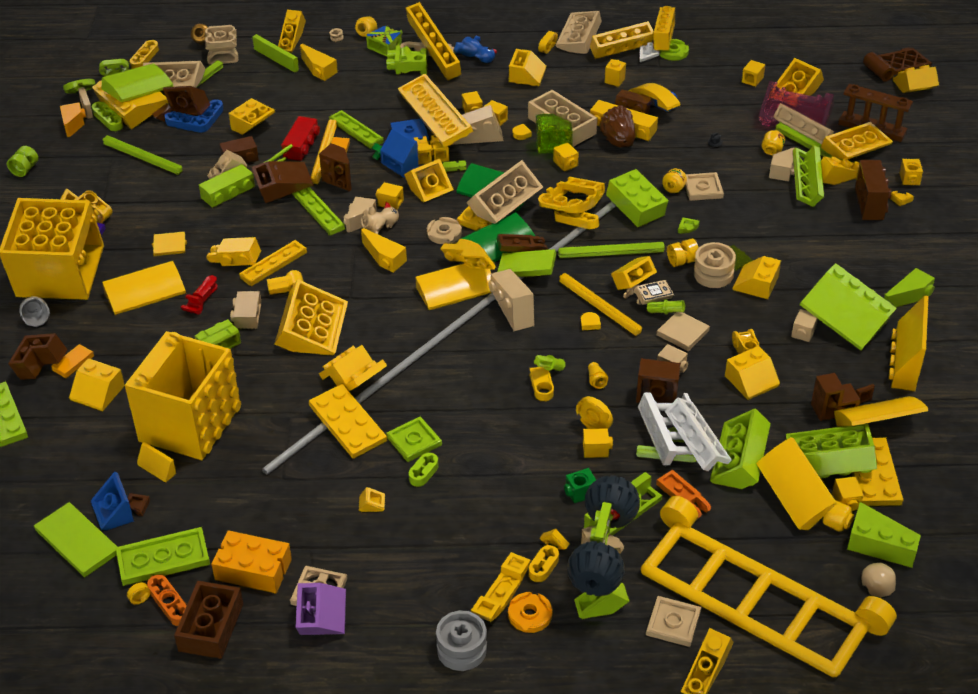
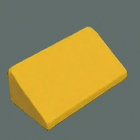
[137,442,176,482]

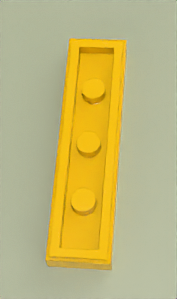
[239,240,307,286]

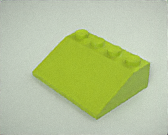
[799,263,897,350]
[786,423,877,478]

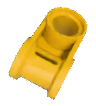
[732,329,759,354]

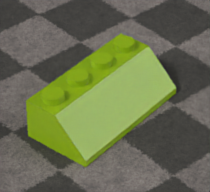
[710,408,771,489]

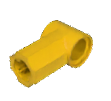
[267,270,304,295]

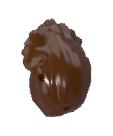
[600,105,636,148]

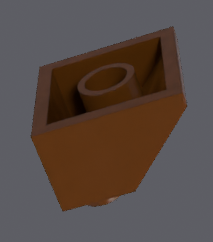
[163,86,210,115]

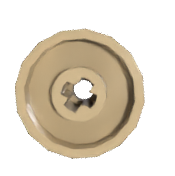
[694,242,736,288]

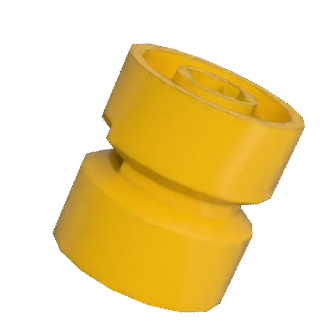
[667,238,699,267]

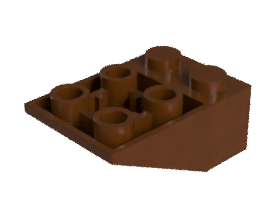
[252,161,313,203]

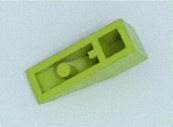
[884,268,935,307]

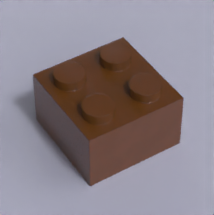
[636,358,681,403]

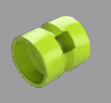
[7,146,38,177]

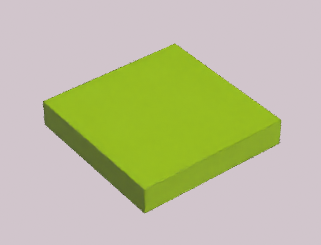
[386,416,442,462]

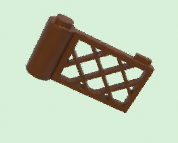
[863,47,932,81]

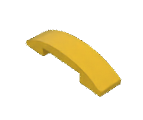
[629,83,680,110]
[471,552,531,622]

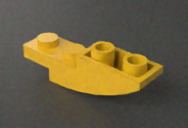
[440,239,496,270]

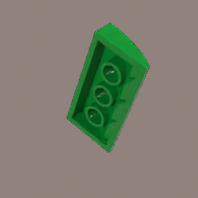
[456,163,525,211]
[461,213,535,262]

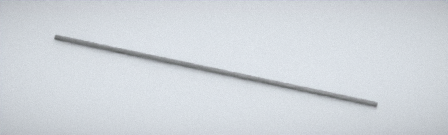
[262,201,616,475]

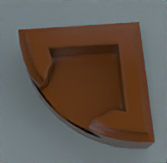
[128,493,150,517]

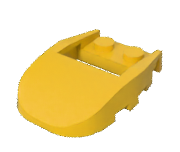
[538,177,605,213]

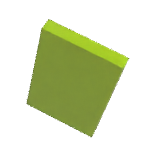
[498,249,556,277]

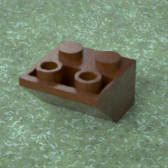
[319,143,352,191]

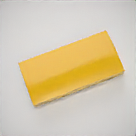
[821,122,893,160]
[102,261,186,315]
[416,263,492,310]
[834,396,928,427]
[756,437,837,530]

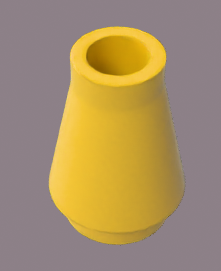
[588,362,608,389]

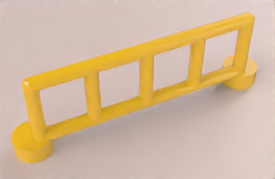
[640,496,897,677]

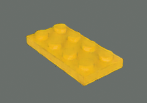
[309,384,387,459]
[851,438,903,506]

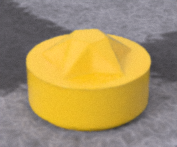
[127,582,151,605]

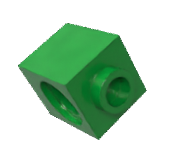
[564,468,596,504]

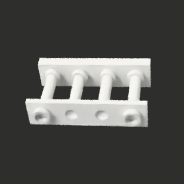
[638,393,693,465]

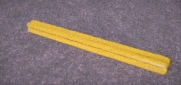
[311,119,337,184]
[559,273,642,336]

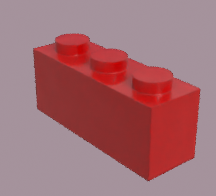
[281,116,320,161]

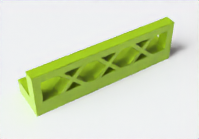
[793,145,824,207]
[584,472,662,535]

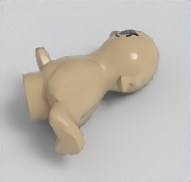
[361,202,399,234]

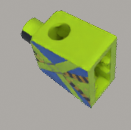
[366,26,403,56]

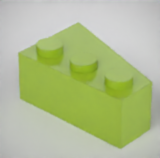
[847,502,921,568]

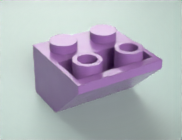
[296,583,346,635]

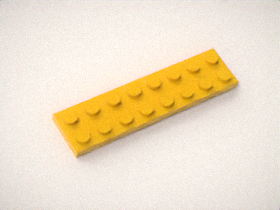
[398,74,473,147]

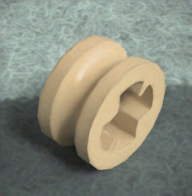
[329,28,344,42]

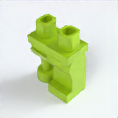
[386,45,427,75]

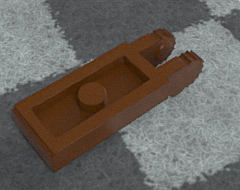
[496,234,548,252]

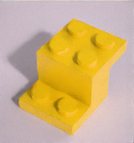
[319,345,387,391]

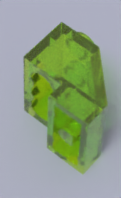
[536,114,572,153]

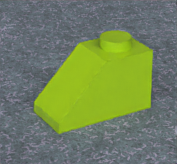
[574,583,629,619]

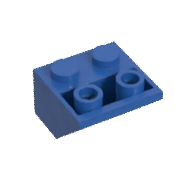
[380,128,419,177]

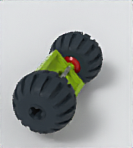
[567,475,640,596]

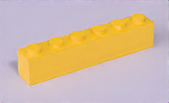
[406,2,461,81]

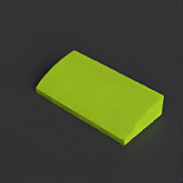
[101,63,173,102]

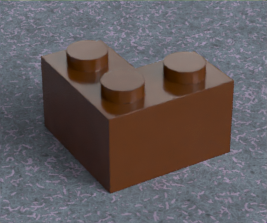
[8,333,67,380]
[811,373,860,421]

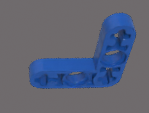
[165,100,224,133]

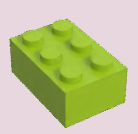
[606,169,669,227]

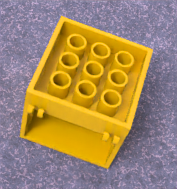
[0,198,104,300]
[125,331,241,461]

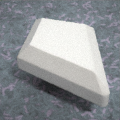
[639,42,660,62]

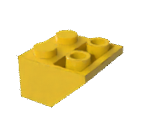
[509,49,546,86]
[893,65,939,93]
[229,98,275,135]

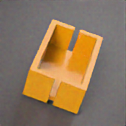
[211,530,292,593]

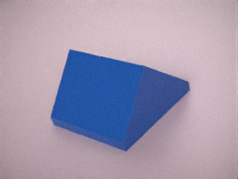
[91,472,134,531]

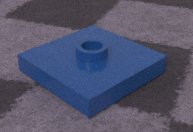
[390,119,429,142]

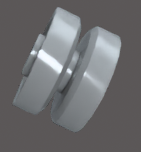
[436,610,487,671]

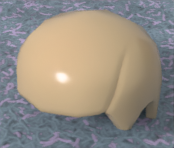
[861,563,896,597]

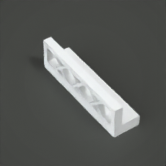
[665,398,732,471]

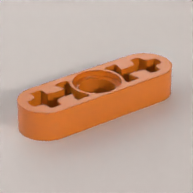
[147,575,187,626]

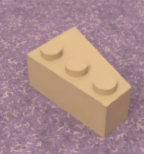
[452,105,503,145]
[488,269,534,331]

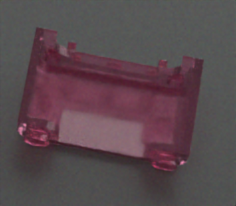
[759,81,834,127]

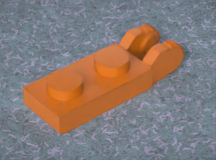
[656,470,711,518]

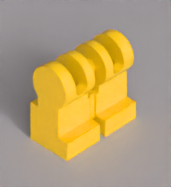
[413,135,449,165]

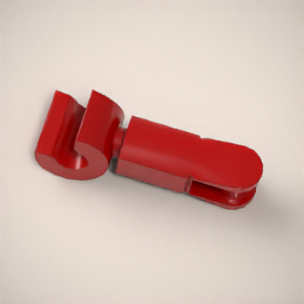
[181,275,218,315]

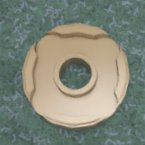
[427,217,462,244]

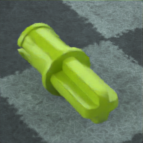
[647,300,685,314]
[534,355,565,371]

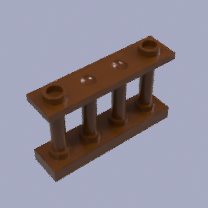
[838,84,913,142]

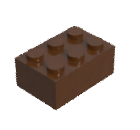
[855,160,891,220]
[174,581,243,659]

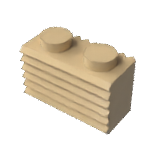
[230,291,262,329]

